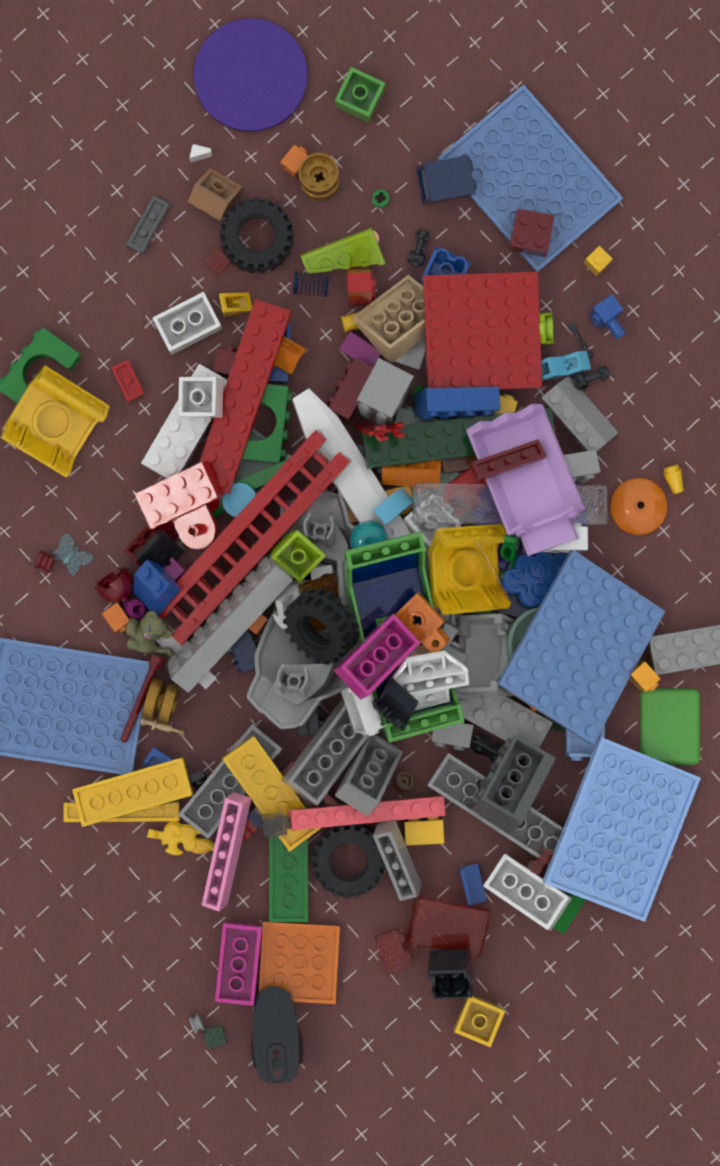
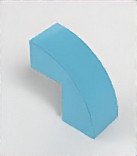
[541,351,591,381]
[373,487,415,526]

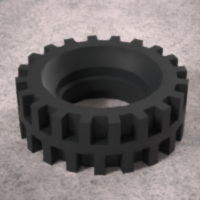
[220,197,293,274]
[283,588,359,665]
[312,824,386,898]

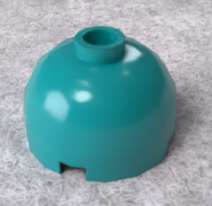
[350,520,388,549]

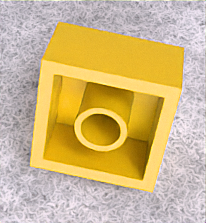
[453,995,505,1048]

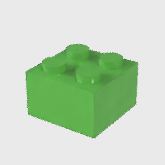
[335,67,385,123]

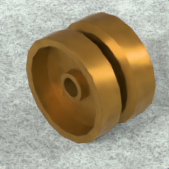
[142,678,180,726]

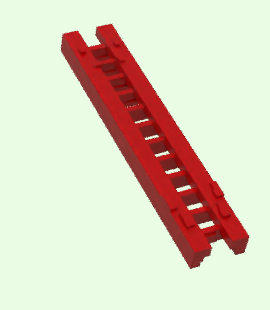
[159,429,353,645]

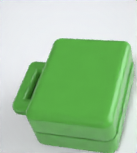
[640,688,700,765]

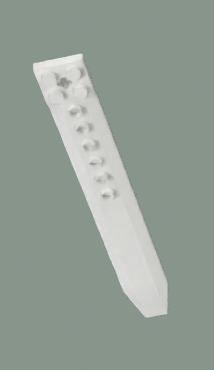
[292,389,466,652]

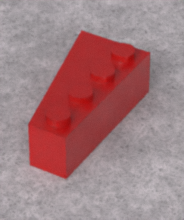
[347,268,376,306]

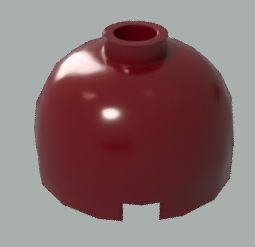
[95,567,134,603]

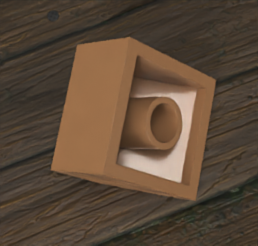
[188,168,243,221]

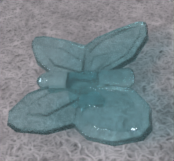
[51,533,94,576]

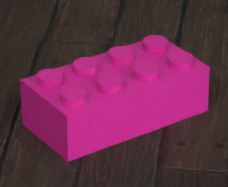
[334,614,420,700]
[215,921,262,1006]

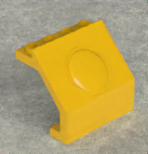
[1,366,110,477]
[428,524,511,615]

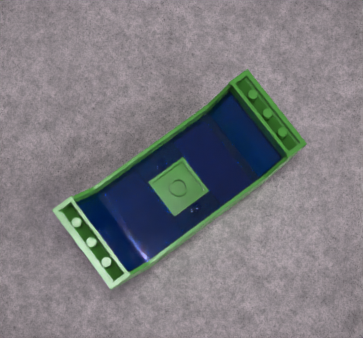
[344,531,464,743]

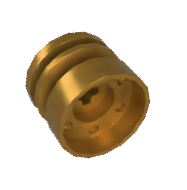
[298,153,340,201]

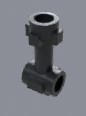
[408,229,430,267]
[573,366,610,390]

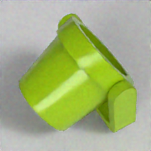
[539,312,554,344]

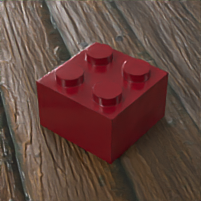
[509,208,555,257]

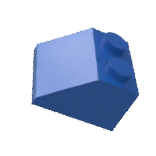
[133,560,182,616]

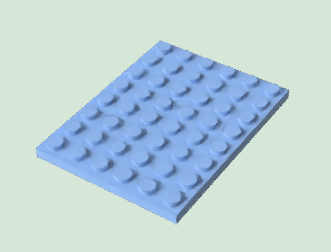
[542,737,701,922]

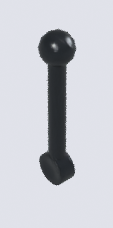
[569,323,593,358]

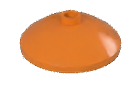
[610,478,668,535]

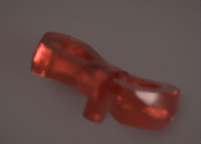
[528,848,553,874]

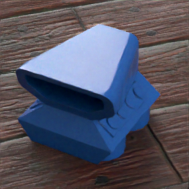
[421,246,471,286]

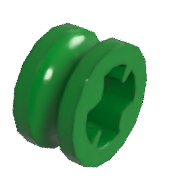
[372,190,389,208]

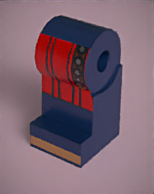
[242,807,267,842]

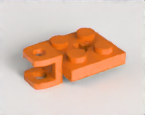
[395,592,450,653]

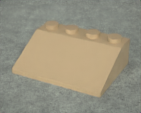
[352,275,425,363]

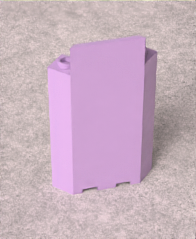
[466,404,585,556]

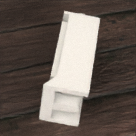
[341,687,384,736]

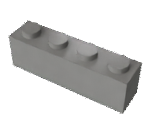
[373,820,422,901]

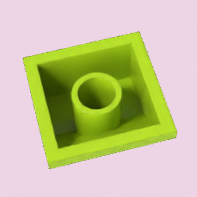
[271,529,326,582]

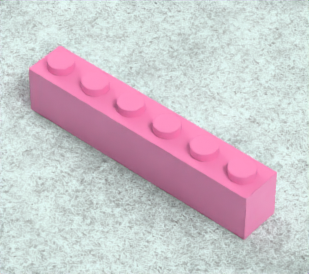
[202,792,251,911]

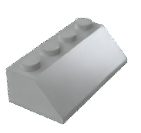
[540,375,619,452]

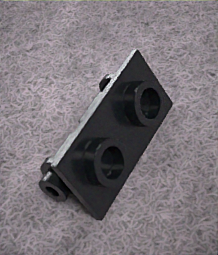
[470,733,502,762]

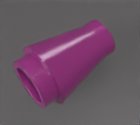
[121,599,145,618]

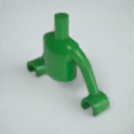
[499,534,520,582]

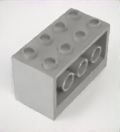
[357,358,414,425]

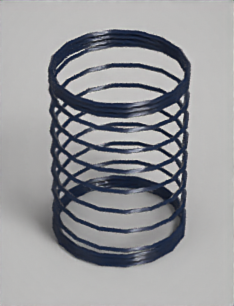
[293,271,329,297]

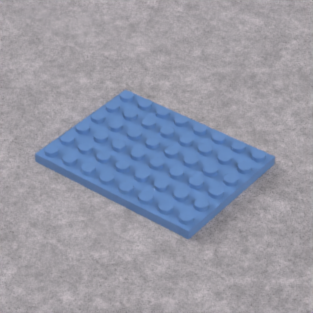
[437,84,623,272]
[497,550,665,744]
[0,638,150,775]

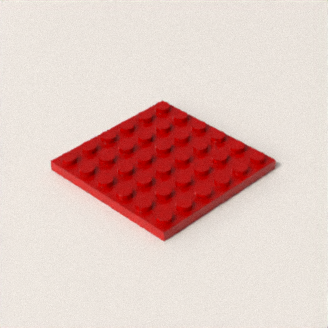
[423,272,542,389]

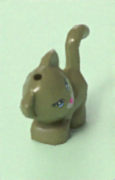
[126,611,175,662]

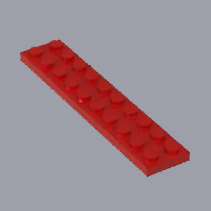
[199,299,292,495]

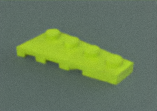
[301,228,386,274]

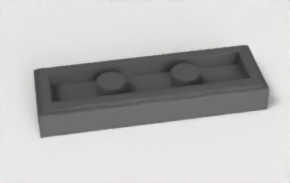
[126,195,170,255]

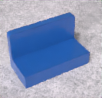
[459,863,487,907]

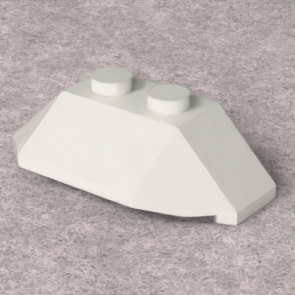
[392,650,469,695]

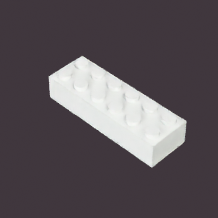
[141,364,227,479]

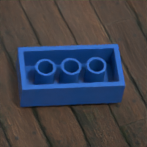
[413,387,500,420]

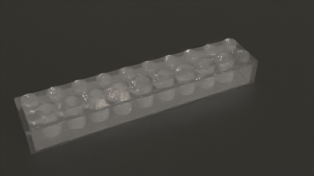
[412,483,607,526]

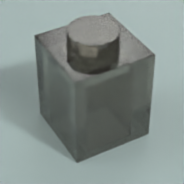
[260,812,290,837]

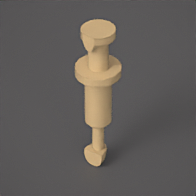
[140,718,184,736]

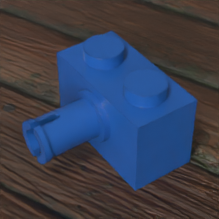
[589,294,627,340]

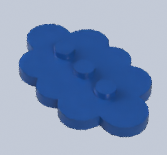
[501,552,568,608]

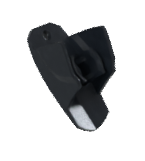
[251,985,304,1084]

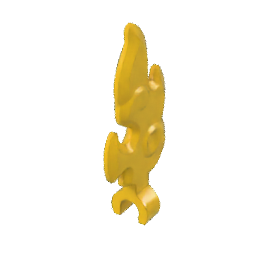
[147,821,215,855]

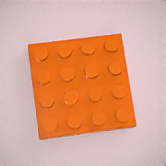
[259,921,340,1004]

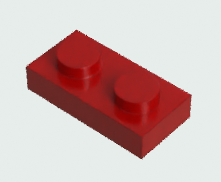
[111,360,145,403]

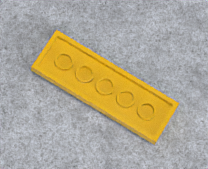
[222,736,321,852]
[72,758,193,827]

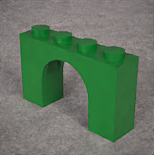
[0,327,82,403]
[242,384,292,464]

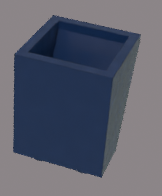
[416,155,477,205]

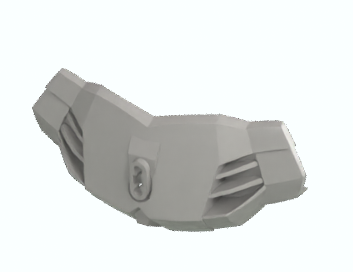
[247,491,359,729]

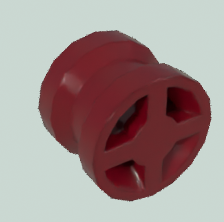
[34,550,56,573]

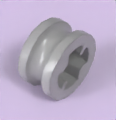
[189,1014,205,1033]

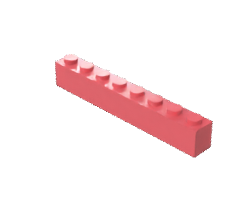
[287,795,445,830]

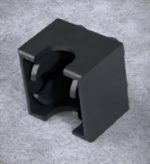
[428,949,474,999]

